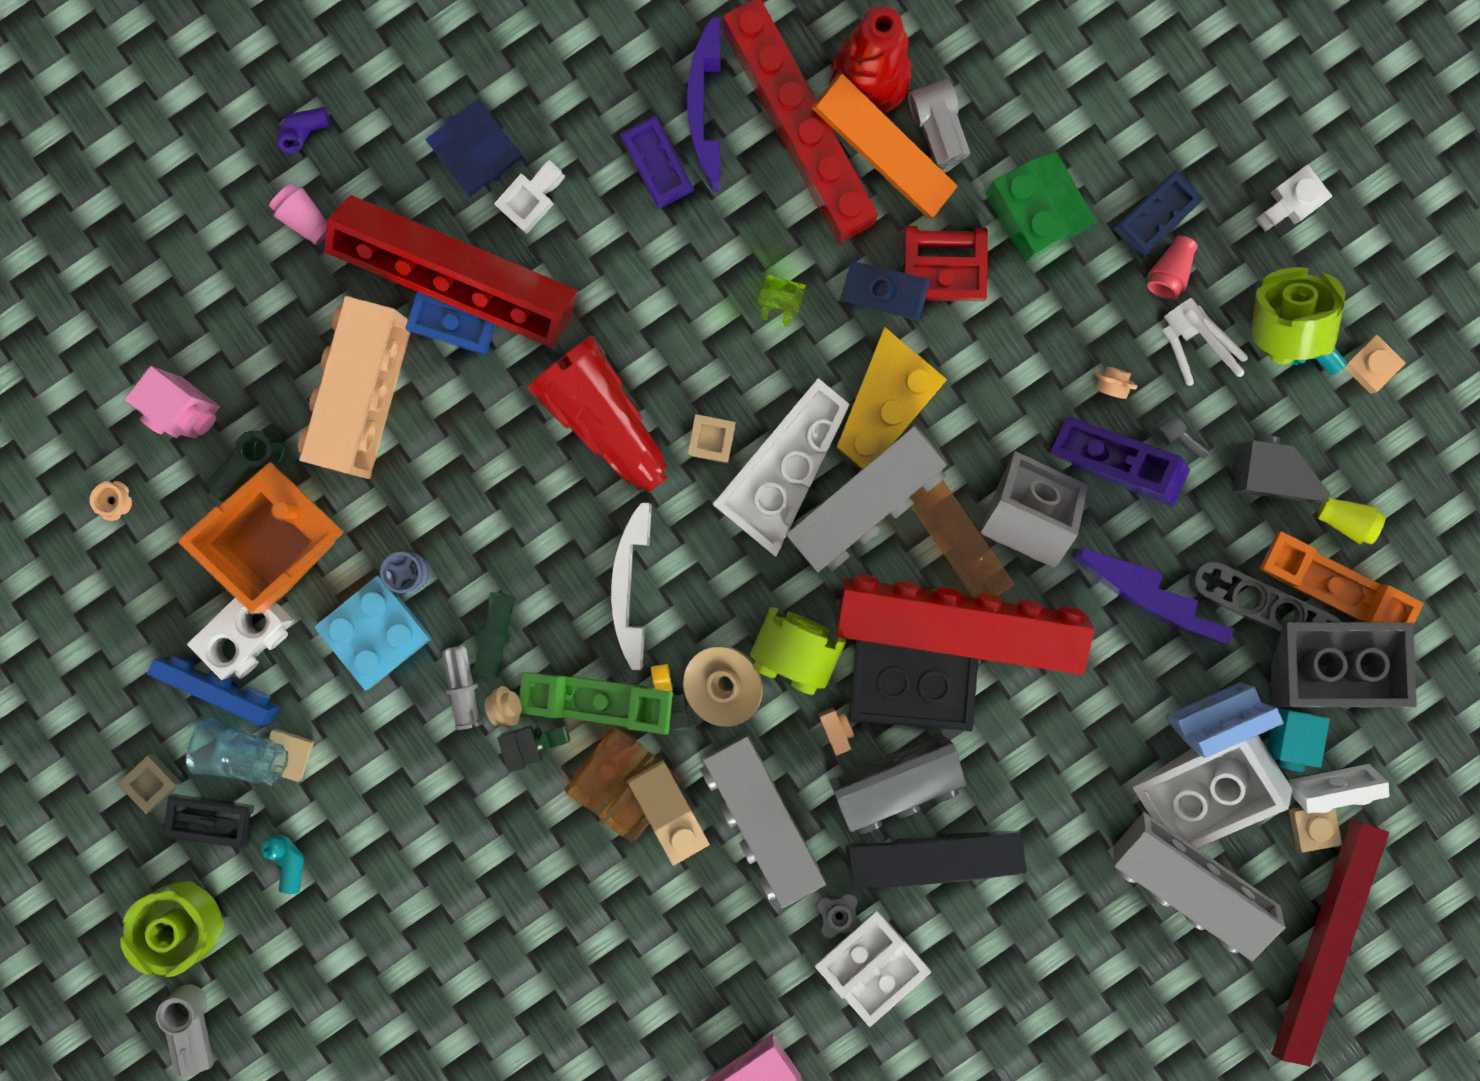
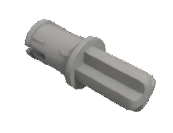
[442,646,482,730]

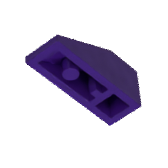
[1050,416,1190,507]

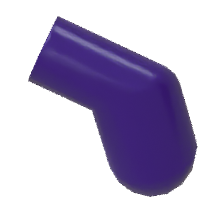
[276,107,331,154]

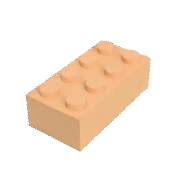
[298,296,410,479]

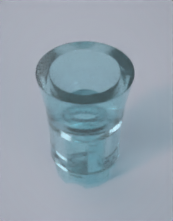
[186,717,288,785]

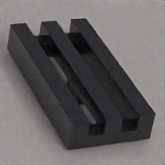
[162,794,254,848]

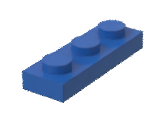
[147,654,280,726]

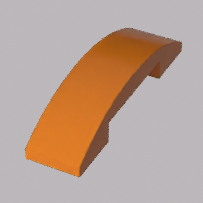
[1260,531,1424,626]

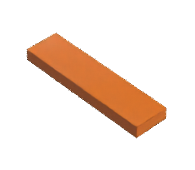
[811,74,958,218]

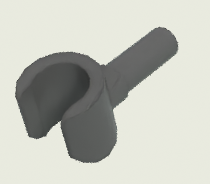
[1153,417,1210,459]

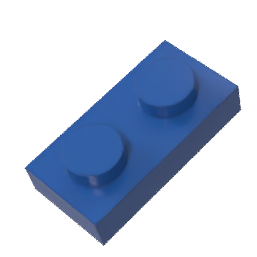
[405,292,496,355]

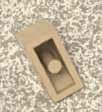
[627,760,710,866]

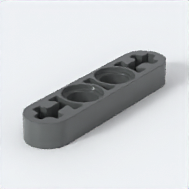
[1189,562,1341,634]

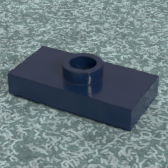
[1114,170,1204,258]
[840,261,931,321]

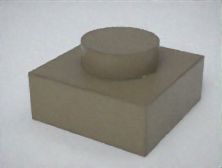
[118,753,181,814]

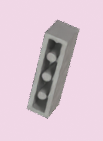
[786,426,948,572]
[700,733,826,909]
[1113,812,1285,962]

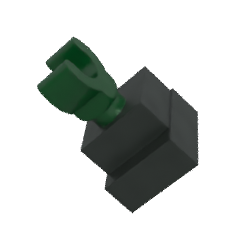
[497,725,571,774]

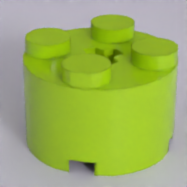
[1251,267,1345,365]
[750,607,846,695]
[120,881,224,977]

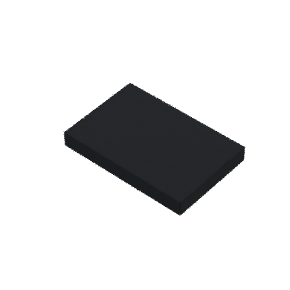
[849,640,979,731]

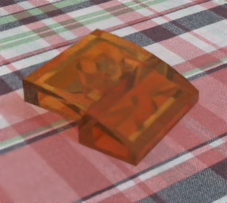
[565,725,684,844]

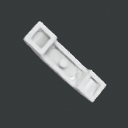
[611,503,652,670]

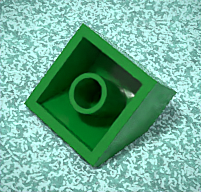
[985,152,1097,263]

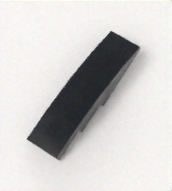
[849,830,1027,889]

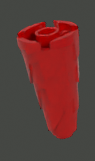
[829,6,911,116]
[527,335,668,492]

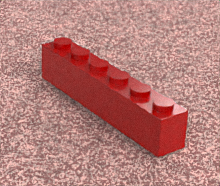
[723,0,878,245]
[324,195,578,348]
[836,574,1095,675]

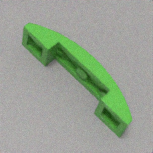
[519,672,673,734]

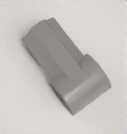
[907,78,970,167]
[156,984,214,1078]

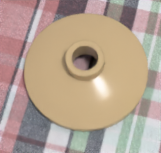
[683,646,763,727]

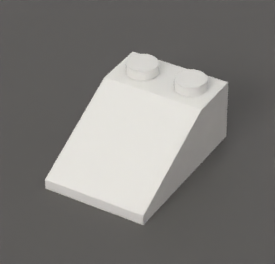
[1132,735,1293,848]

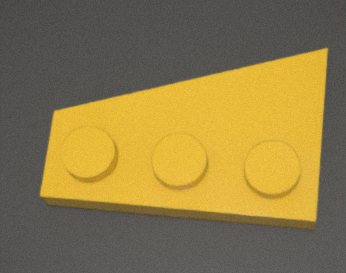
[836,327,947,470]

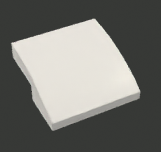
[815,910,932,1027]

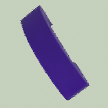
[687,17,721,192]

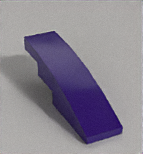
[1072,548,1234,645]

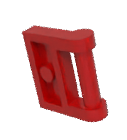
[903,226,988,301]

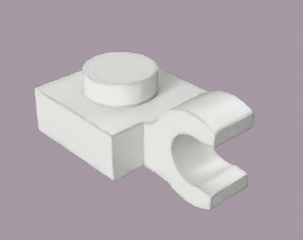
[494,160,566,234]
[1256,164,1333,232]

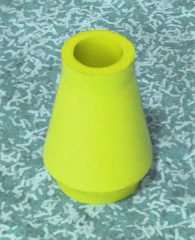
[1317,497,1386,545]

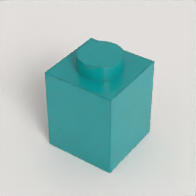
[1267,707,1330,772]

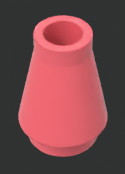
[1147,236,1198,300]

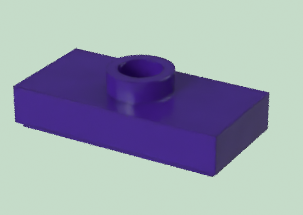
[620,115,694,209]

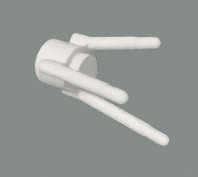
[1162,298,1248,386]

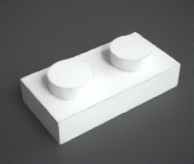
[1289,764,1389,813]

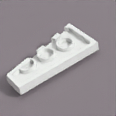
[713,378,850,557]

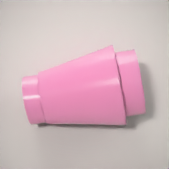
[269,183,327,245]

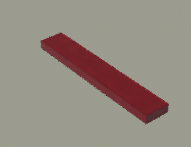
[1272,819,1390,1067]

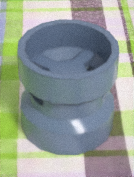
[380,552,430,593]

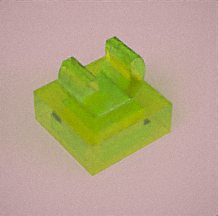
[758,274,806,326]

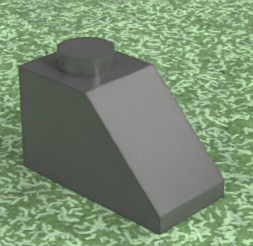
[1233,435,1330,504]

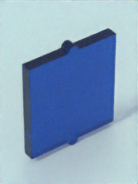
[425,99,522,197]

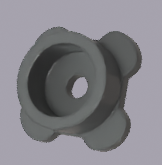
[817,893,861,938]

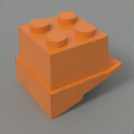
[177,462,344,614]

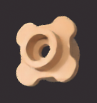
[1094,366,1138,399]

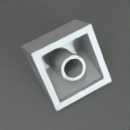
[980,451,1089,568]

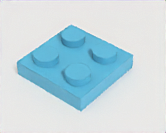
[314,575,432,691]

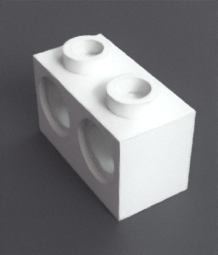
[187,598,294,680]

